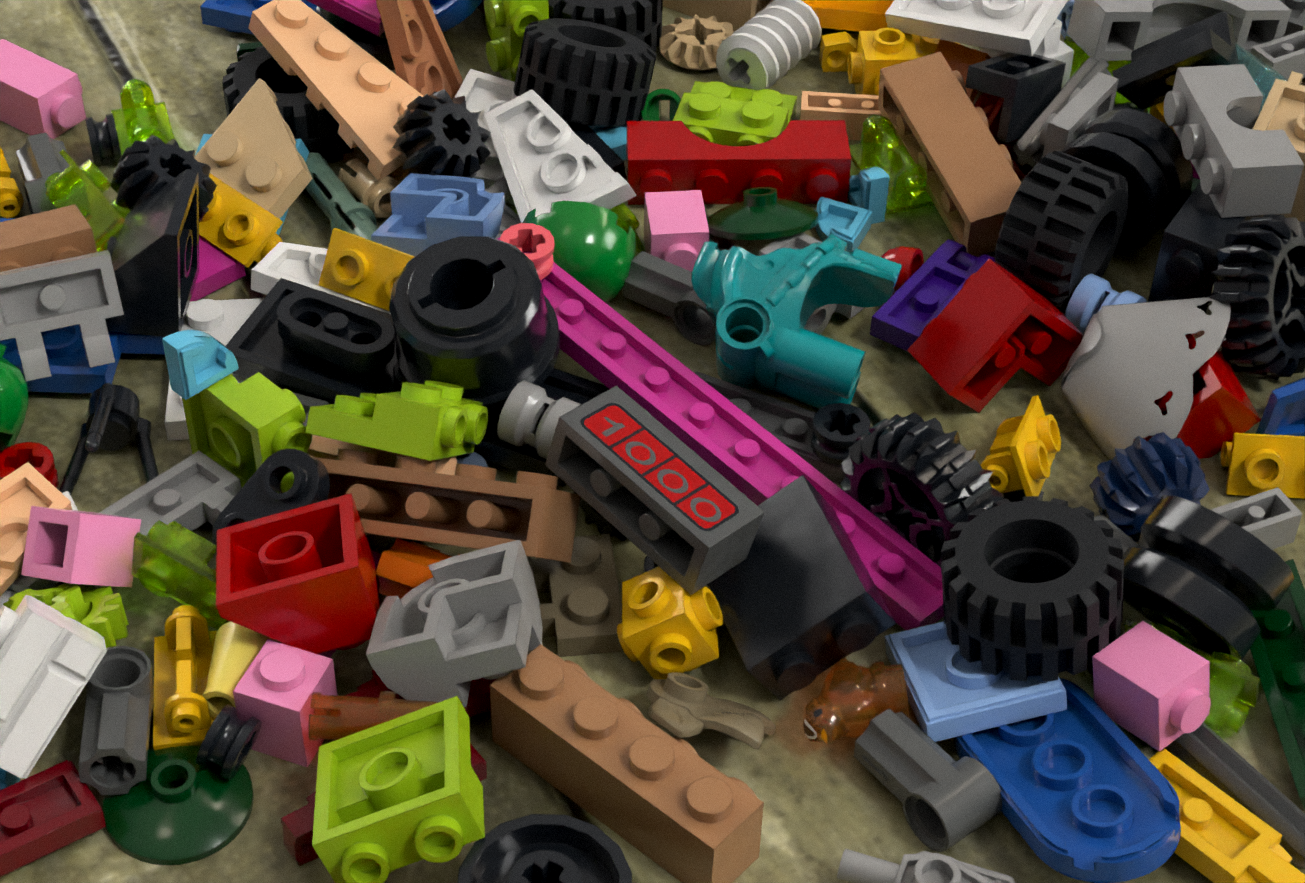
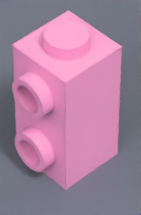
[0,39,86,139]

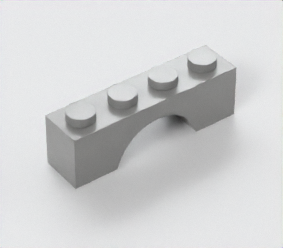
[1067,0,1292,61]

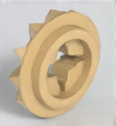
[659,14,734,70]

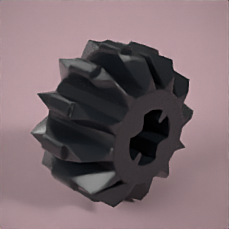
[392,89,491,178]
[110,135,217,223]

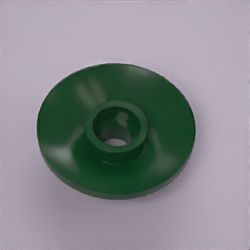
[707,187,818,240]
[102,745,254,865]

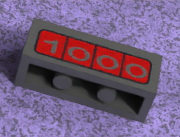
[545,386,765,595]

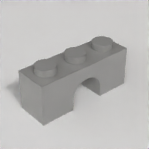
[1164,64,1304,218]

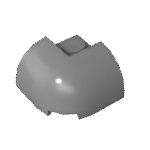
[366,539,543,707]

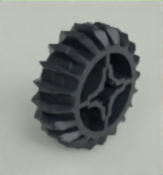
[1208,215,1305,380]
[840,412,1004,567]

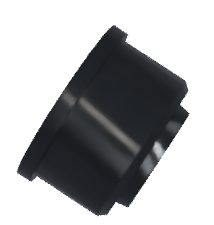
[389,236,560,413]

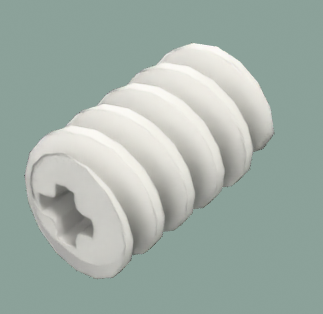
[716,0,822,90]

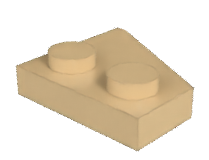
[194,78,313,219]

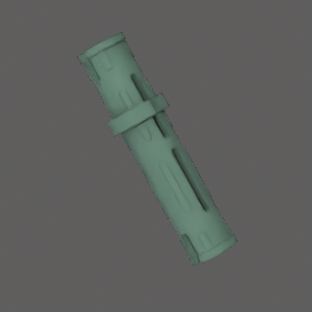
[305,152,378,240]

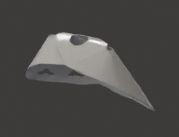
[1061,297,1231,460]

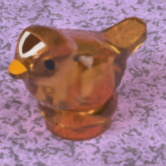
[802,657,909,744]

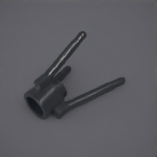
[59,383,159,496]

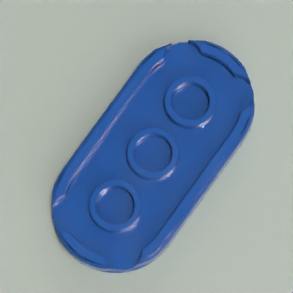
[954,678,1181,883]

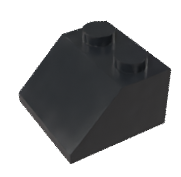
[105,169,199,337]

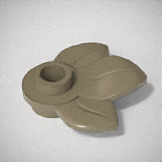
[646,672,776,749]

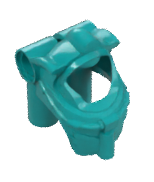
[691,233,902,409]

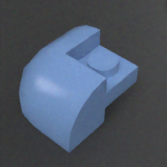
[371,173,505,257]

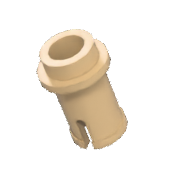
[338,158,399,218]

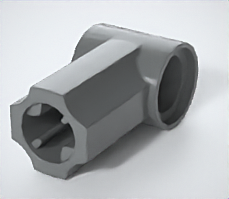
[16,133,93,219]
[623,251,717,346]
[79,646,154,795]
[854,708,1002,852]

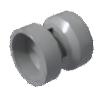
[497,380,582,459]

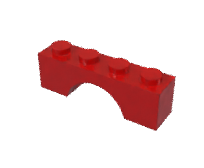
[626,120,851,205]

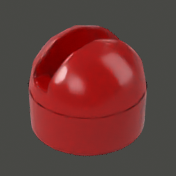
[881,246,924,292]

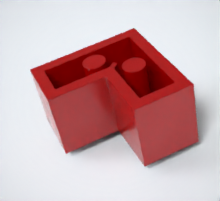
[907,258,1083,413]

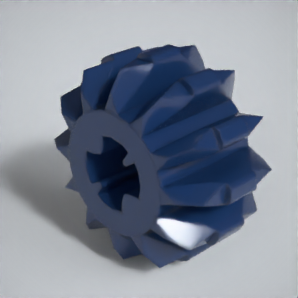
[1089,432,1210,542]

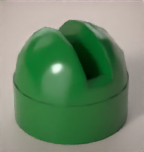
[641,89,681,121]

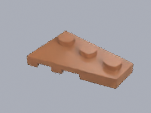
[376,0,463,99]

